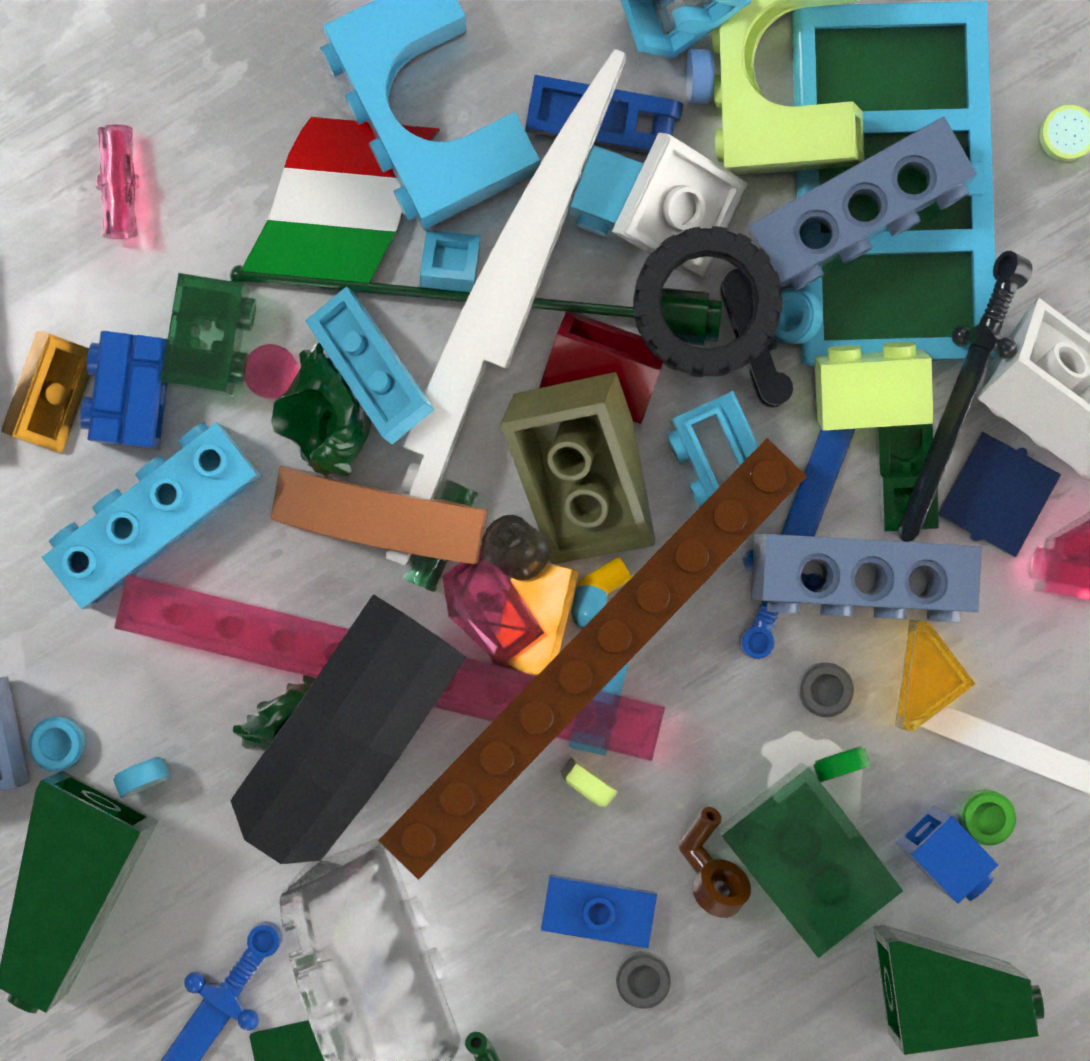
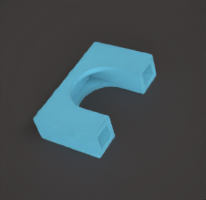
[320,0,540,231]

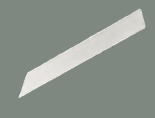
[908,706,1090,794]

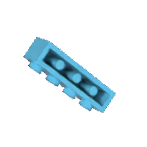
[42,422,263,609]

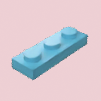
[305,286,435,444]

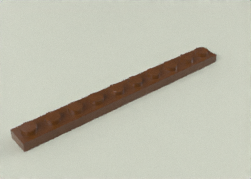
[378,438,807,880]

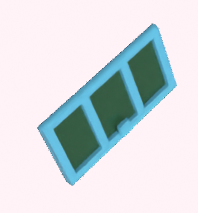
[791,1,997,366]

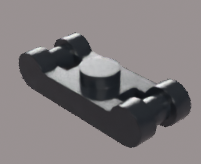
[719,268,793,408]

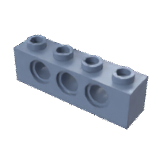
[748,116,977,291]
[751,534,982,622]

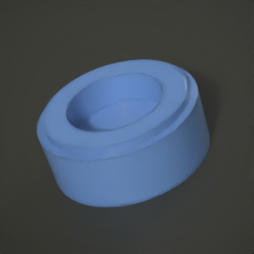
[686,49,714,104]

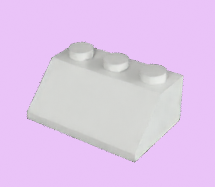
[978,297,1090,480]

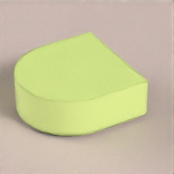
[561,756,618,808]

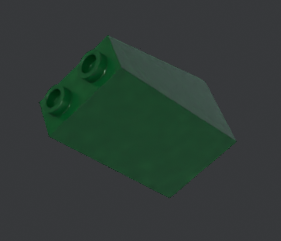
[0,771,158,1013]

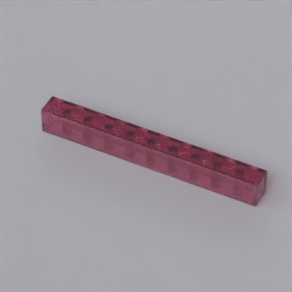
[114,574,665,761]

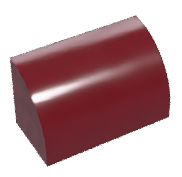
[539,312,663,424]

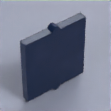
[938,432,1061,557]

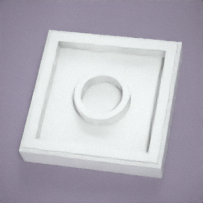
[612,133,748,281]

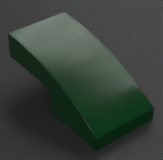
[875,424,939,532]

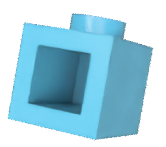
[569,145,643,236]

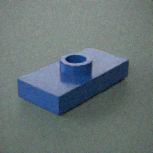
[541,875,657,948]

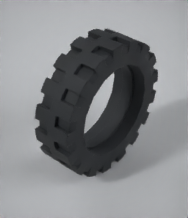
[633,226,783,377]

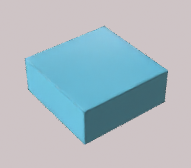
[420,230,480,292]

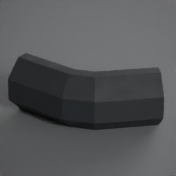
[230,594,466,864]

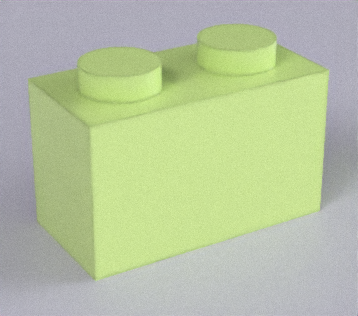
[814,342,934,431]

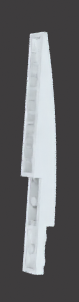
[385,49,626,566]

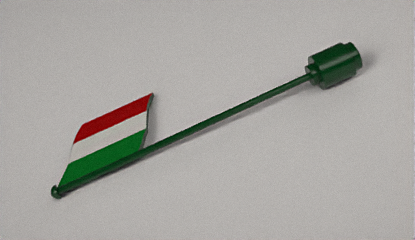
[229,117,722,346]

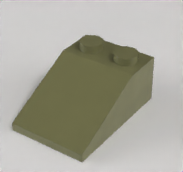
[500,372,656,564]

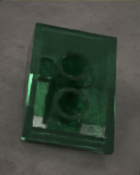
[717,762,903,958]

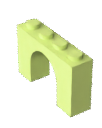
[711,0,864,176]

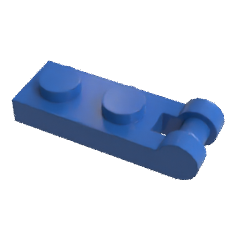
[525,75,684,155]

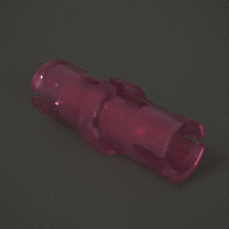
[95,124,140,239]

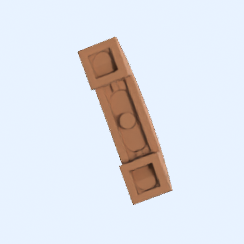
[271,466,488,564]

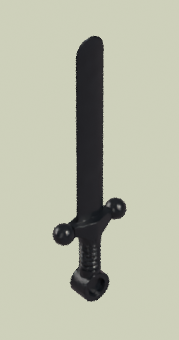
[898,251,1033,542]

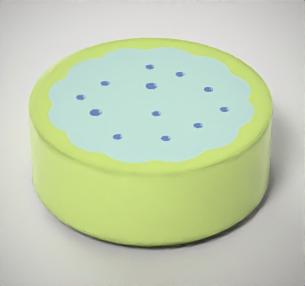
[1039,105,1090,162]

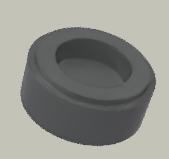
[798,662,854,717]
[616,951,671,1009]

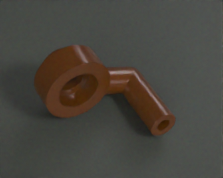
[679,807,751,918]

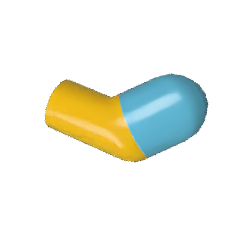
[571,557,632,630]

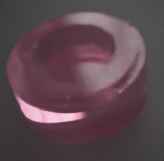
[243,344,299,400]

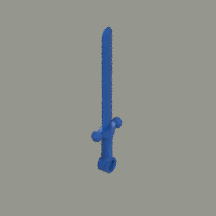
[739,428,855,659]
[161,921,282,1061]

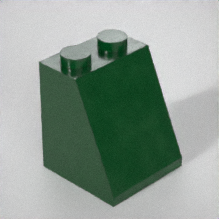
[873,925,1044,1055]

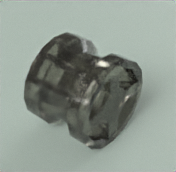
[482,515,550,581]

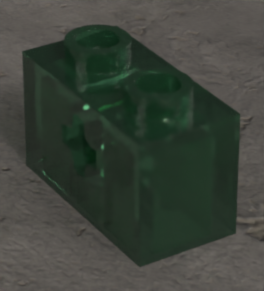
[161,273,257,396]

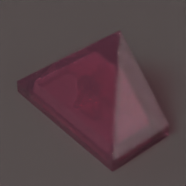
[442,545,544,665]

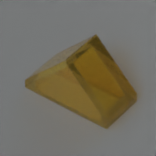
[895,619,975,731]

